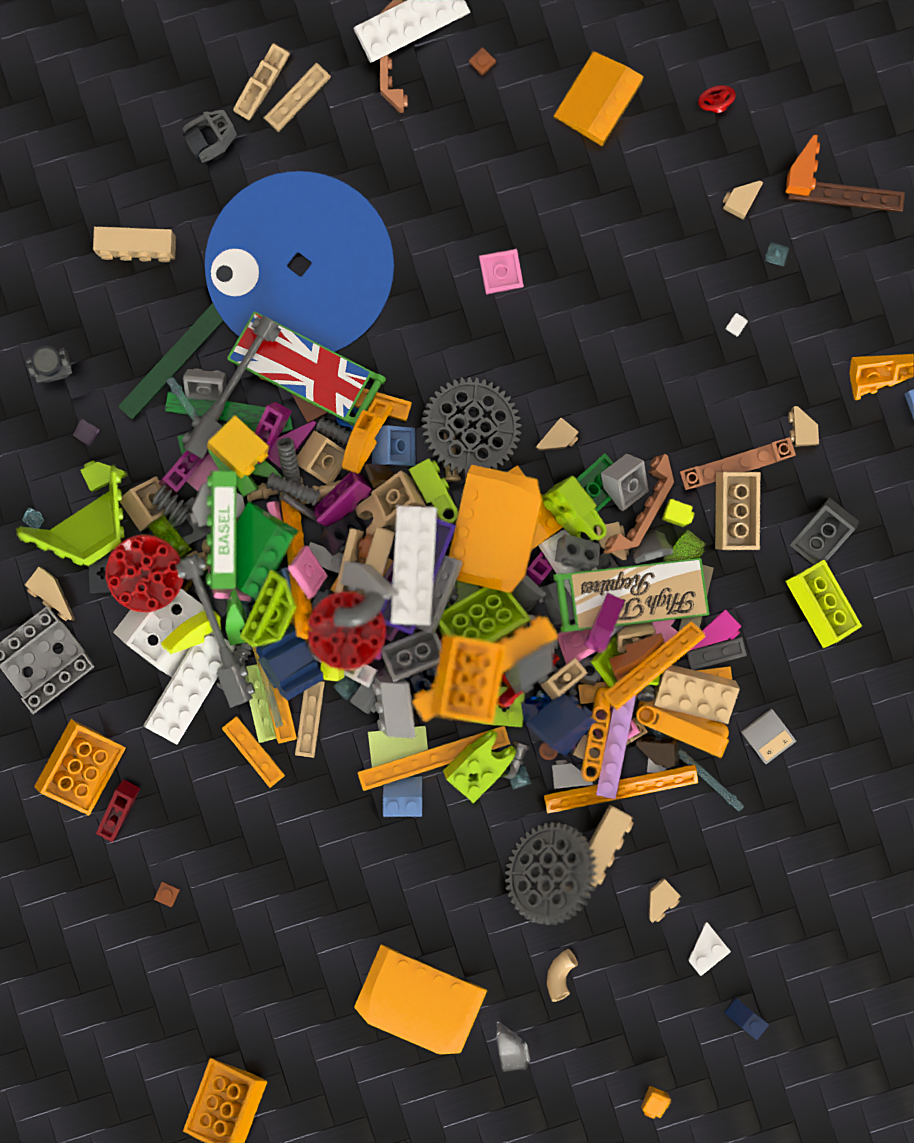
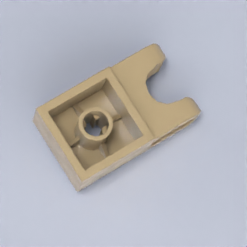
[355,471,427,535]

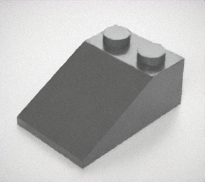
[790,498,859,565]
[504,642,553,694]

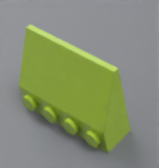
[437,587,531,643]

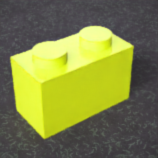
[661,499,694,527]

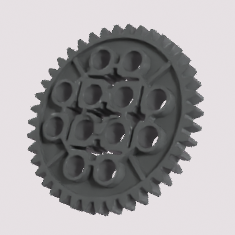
[421,377,521,476]
[505,822,597,925]

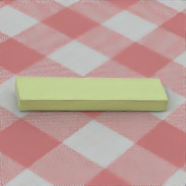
[245,664,277,743]

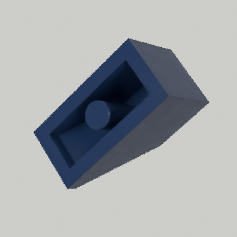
[724,998,769,1040]

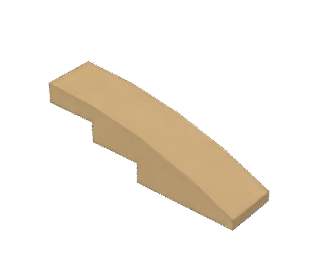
[233,43,291,120]
[357,526,396,596]

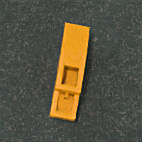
[342,398,393,474]

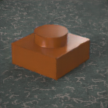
[469,47,496,76]
[358,533,374,559]
[154,881,180,907]

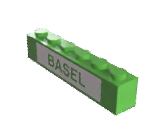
[206,471,236,589]

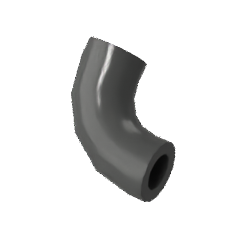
[334,592,384,627]

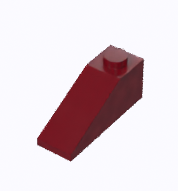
[96,779,140,843]

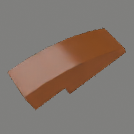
[609,633,665,681]

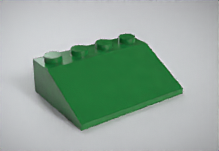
[235,502,299,600]

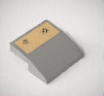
[741,708,796,764]

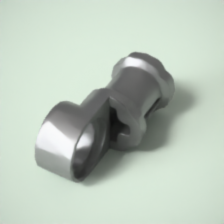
[501,741,529,779]

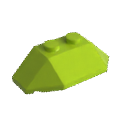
[240,570,296,647]

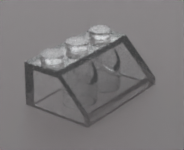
[497,1022,529,1071]

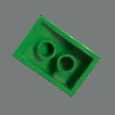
[576,453,613,512]

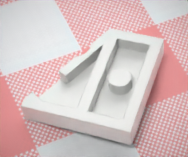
[688,922,731,976]

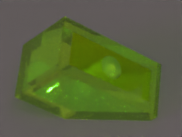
[149,515,191,558]
[662,530,705,562]

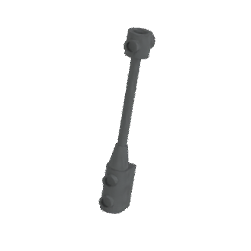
[181,316,281,459]
[176,554,255,708]
[350,587,459,714]

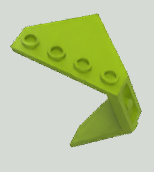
[16,465,124,566]

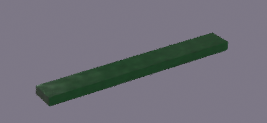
[118,303,224,420]

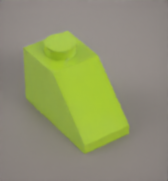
[81,461,128,492]

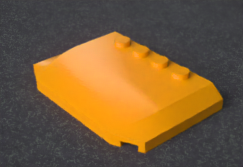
[449,465,543,593]
[354,944,487,1054]

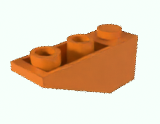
[786,135,820,196]

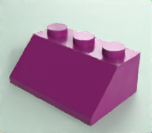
[313,471,372,527]

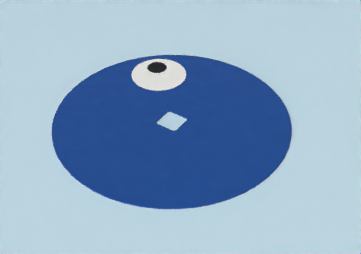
[205,171,394,352]

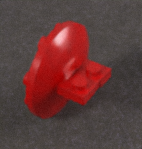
[106,535,184,612]
[307,592,386,670]

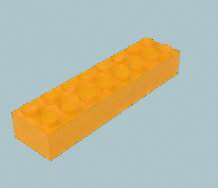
[412,616,558,721]

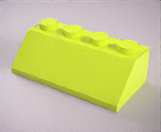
[786,560,862,648]

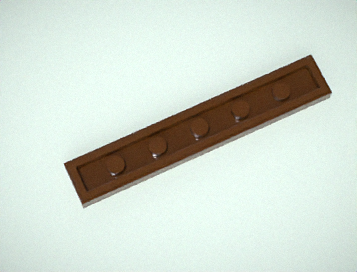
[788,182,905,212]

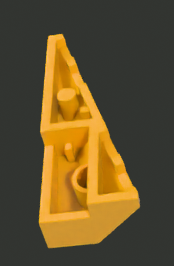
[849,354,914,400]

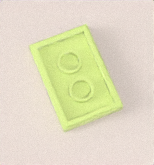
[368,726,428,767]

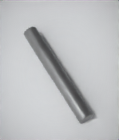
[279,492,323,526]

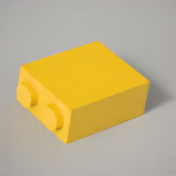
[207,416,269,479]

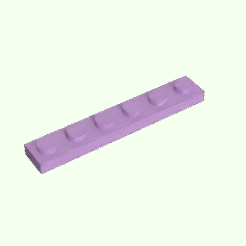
[596,695,636,799]

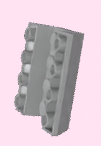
[0,606,94,714]

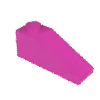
[689,610,741,651]

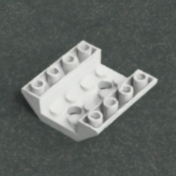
[113,589,221,677]

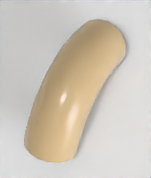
[547,949,578,1002]

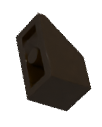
[364,464,397,490]
[636,735,679,768]

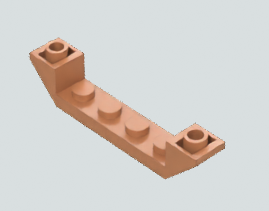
[380,0,408,113]
[680,437,796,490]
[603,454,674,554]

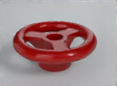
[698,85,736,113]

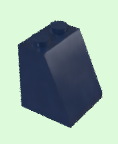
[526,693,596,756]

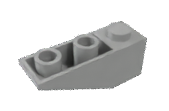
[341,561,399,599]

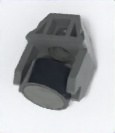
[182,110,237,162]
[26,346,72,383]

